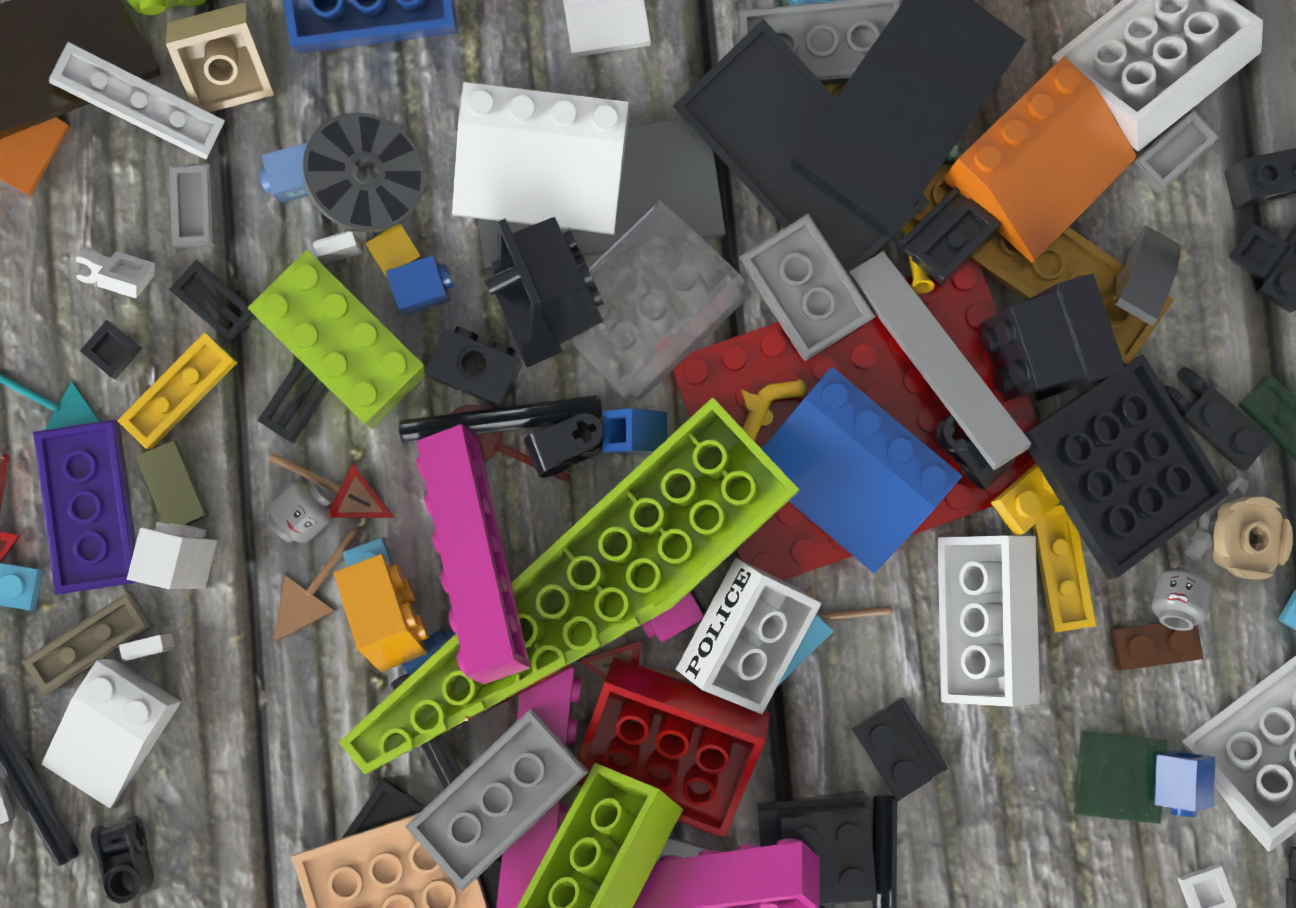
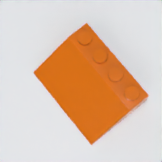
[943,56,1137,263]

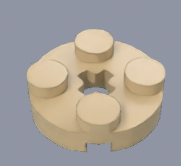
[1213,496,1293,580]

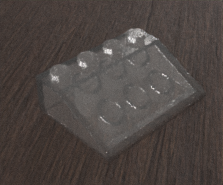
[569,199,752,407]

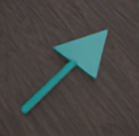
[0,373,101,430]

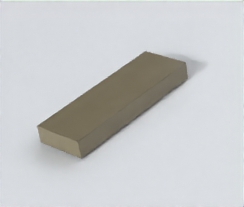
[22,592,153,696]

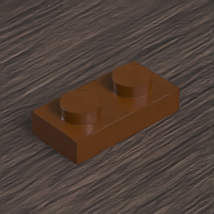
[1111,622,1203,671]

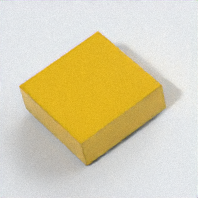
[365,223,422,279]

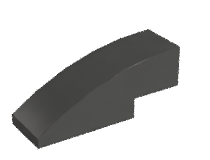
[1115,225,1181,326]

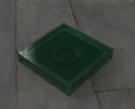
[1074,730,1167,824]

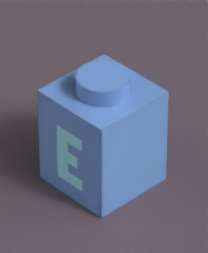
[259,142,309,203]

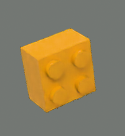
[333,553,429,672]

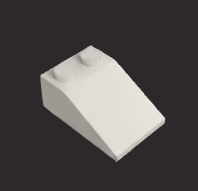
[42,658,181,809]

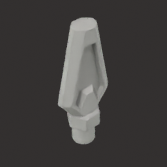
[1184,475,1250,561]

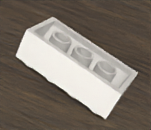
[937,536,1040,707]

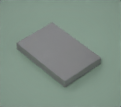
[738,214,875,362]

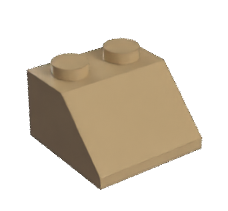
[166,2,274,113]

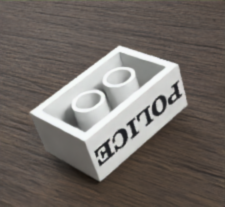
[676,558,822,714]

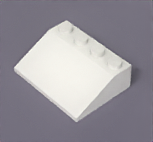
[1051,0,1263,151]
[452,82,629,235]
[1182,656,1296,852]

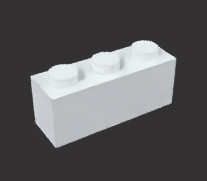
[127,522,218,589]

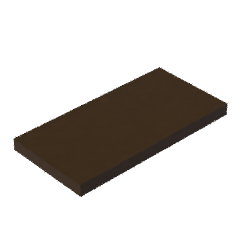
[0,0,160,139]

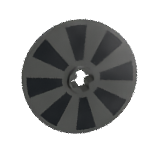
[302,112,425,233]

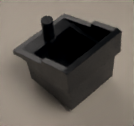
[484,216,604,368]
[979,273,1126,402]
[757,791,877,905]

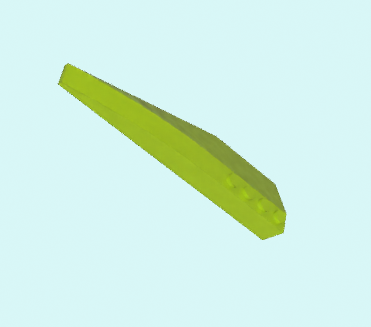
[339,397,800,774]

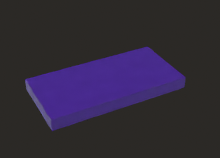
[33,420,138,595]

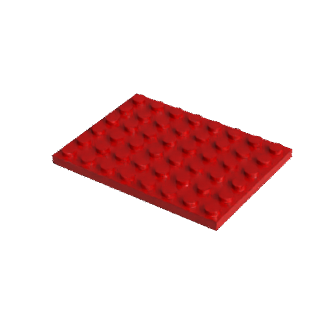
[669,259,1038,580]

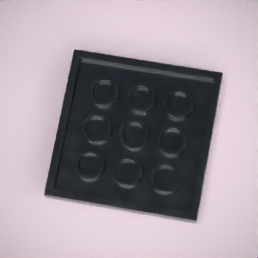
[1024,354,1229,580]

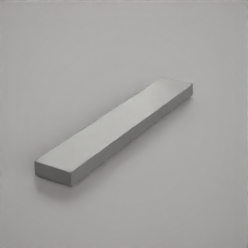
[849,251,1031,470]

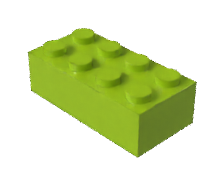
[247,250,426,429]
[517,763,683,908]

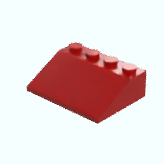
[576,657,770,838]

